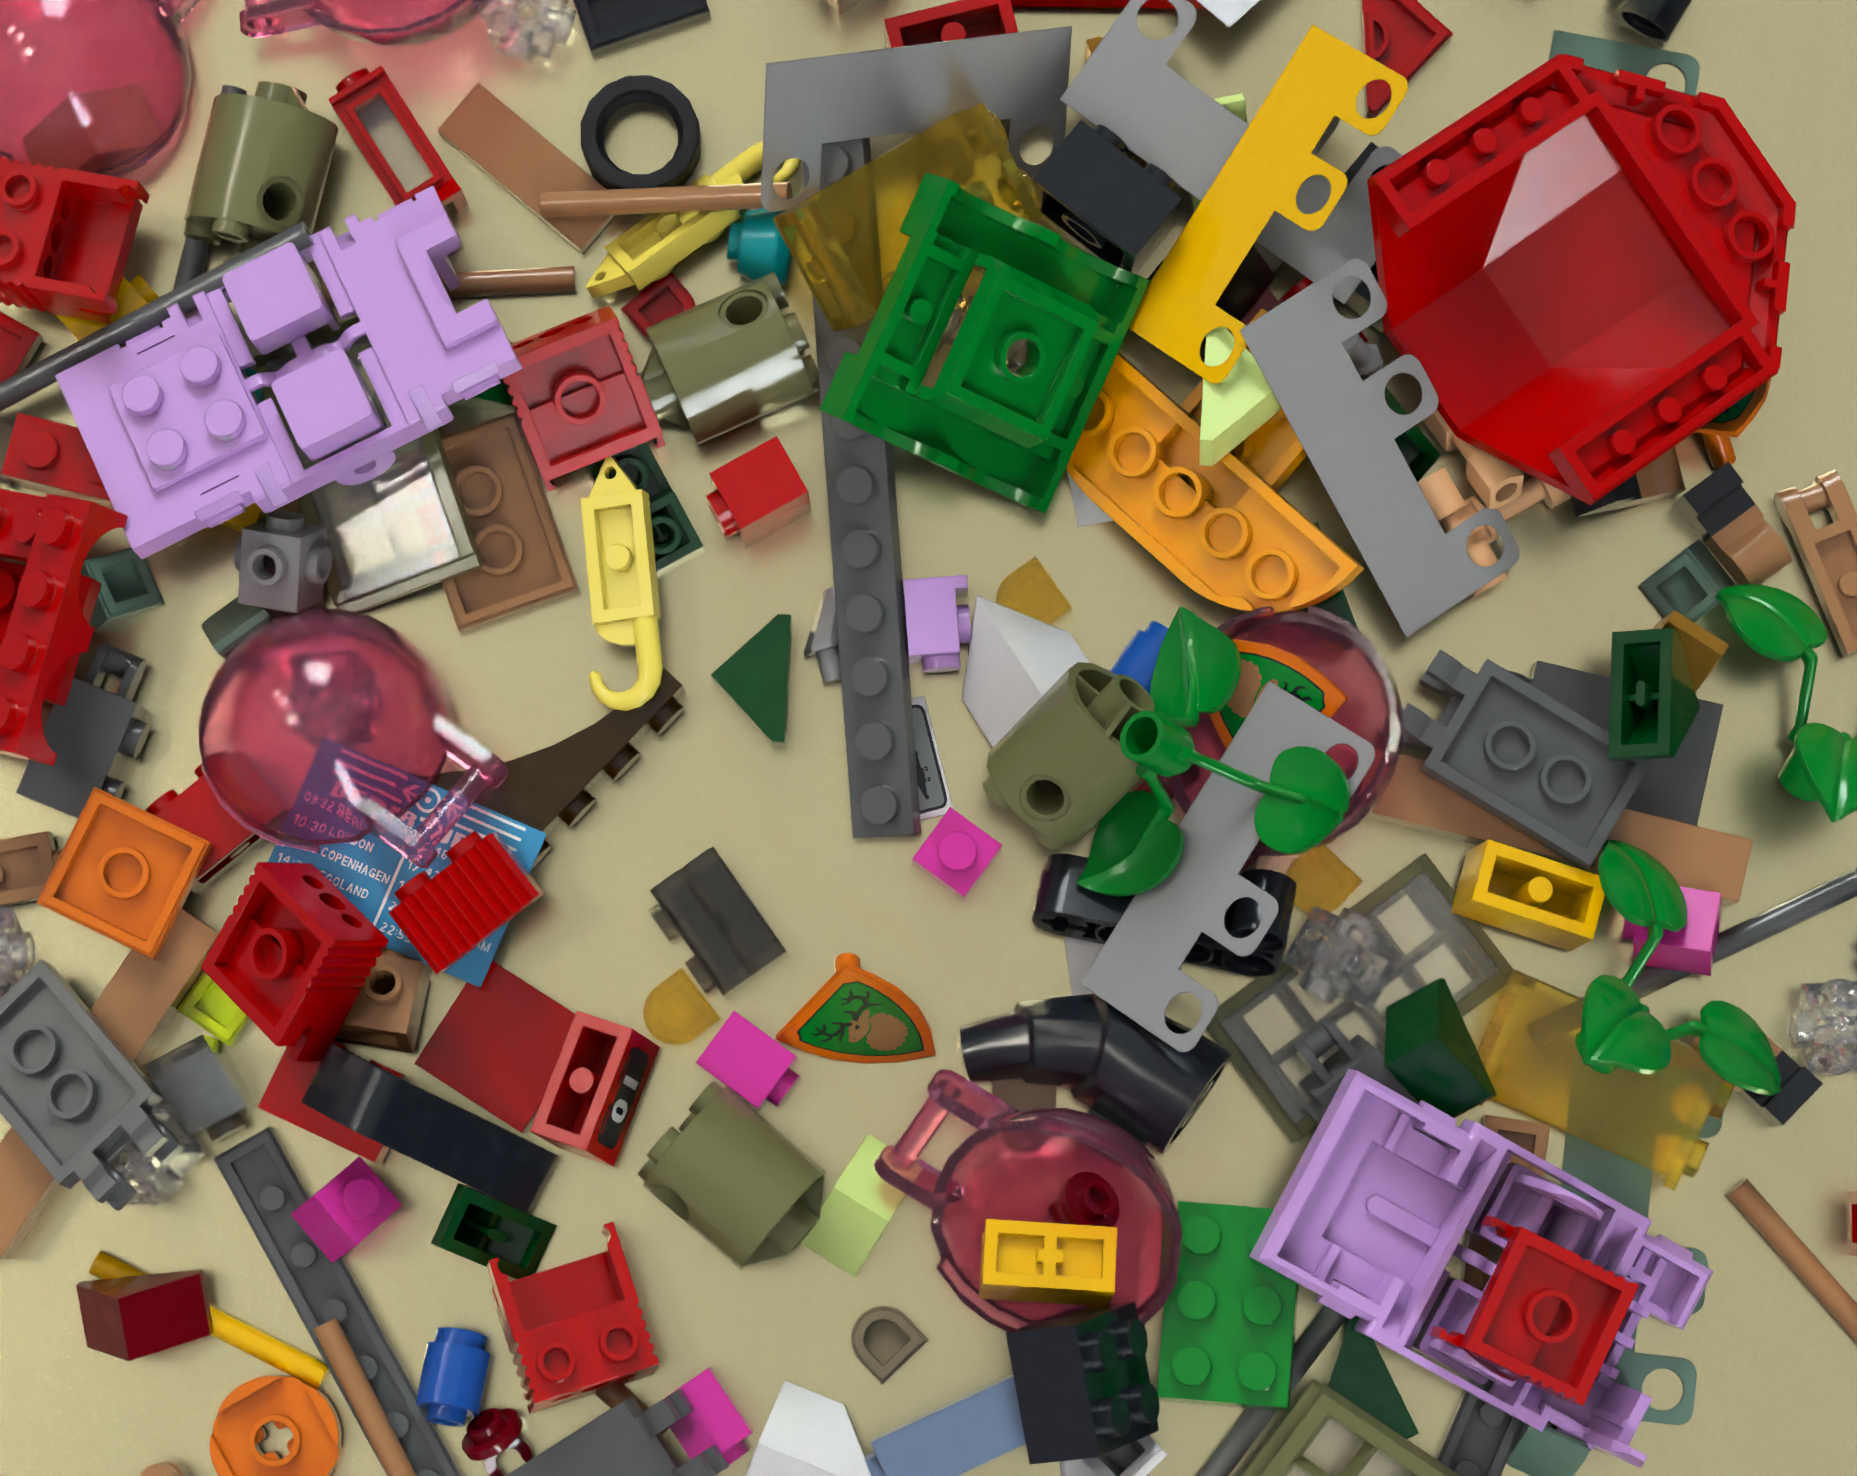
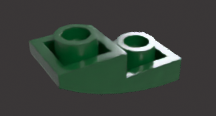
[587,442,703,572]

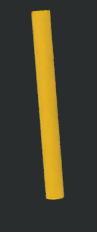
[89,1250,329,1389]

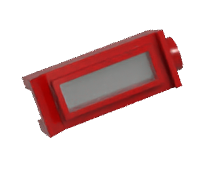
[328,65,468,211]

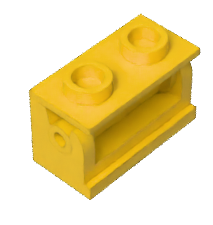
[979,1219,1118,1306]

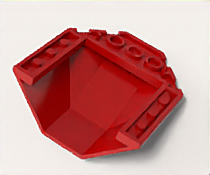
[1367,54,1796,505]

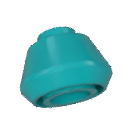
[727,208,796,286]

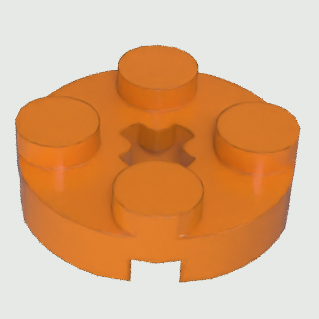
[209,1375,342,1476]

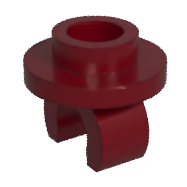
[1048,1172,1120,1227]
[462,1408,532,1476]

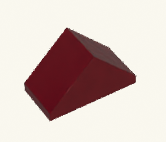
[76,1269,214,1361]

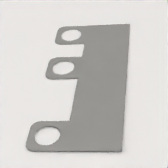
[1060,0,1403,304]
[761,26,1072,212]
[1239,258,1520,638]
[1080,681,1375,1052]

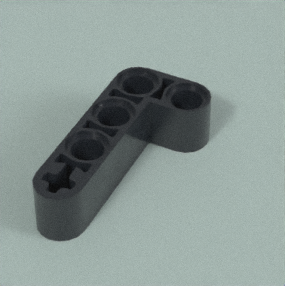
[1032,854,1297,976]
[301,1043,558,1213]

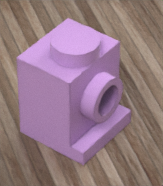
[903,575,972,672]

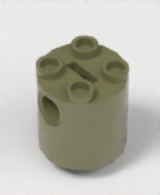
[183,81,339,255]
[639,272,820,445]
[983,662,1155,851]
[637,1081,826,1271]

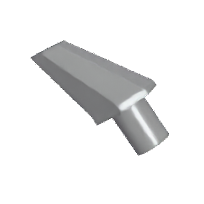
[1343,334,1383,380]
[804,586,841,684]

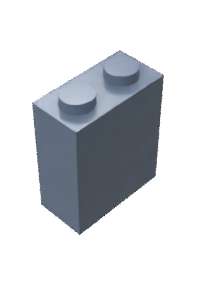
[865,1373,1026,1476]

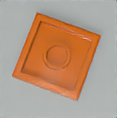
[36,787,213,960]

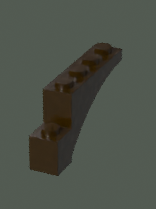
[392,668,686,868]

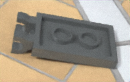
[1387,650,1653,871]
[1507,660,1723,826]
[0,959,185,1211]
[506,1388,729,1476]

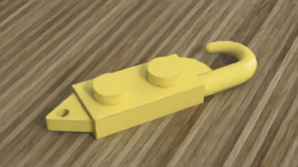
[585,141,801,299]
[580,456,663,711]

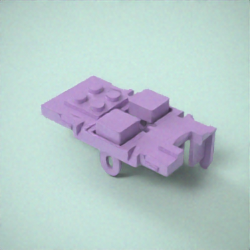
[55,186,523,560]
[1249,1068,1714,1469]

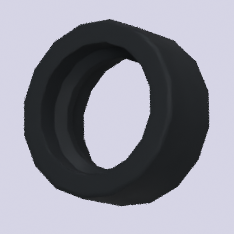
[581,75,701,190]

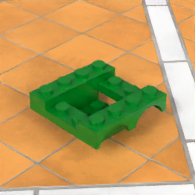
[819,172,1150,514]

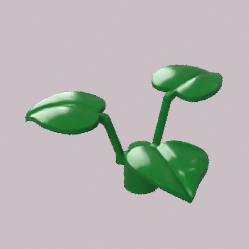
[1714,584,1857,822]
[1077,607,1350,897]
[1575,839,1782,1096]

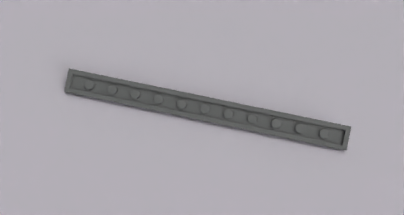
[802,137,921,838]

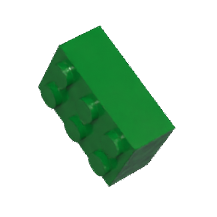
[1157,1200,1299,1412]

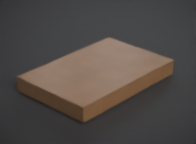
[398,412,580,633]

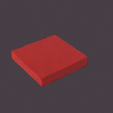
[414,961,575,1134]

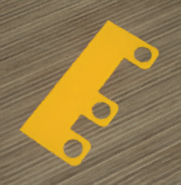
[1128,25,1408,384]

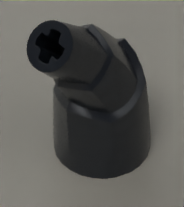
[960,993,1232,1155]

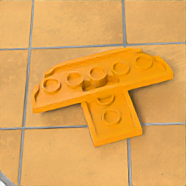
[1066,308,1364,614]

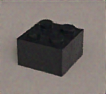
[1030,120,1182,274]
[1006,1301,1160,1464]

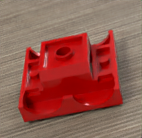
[0,489,128,766]

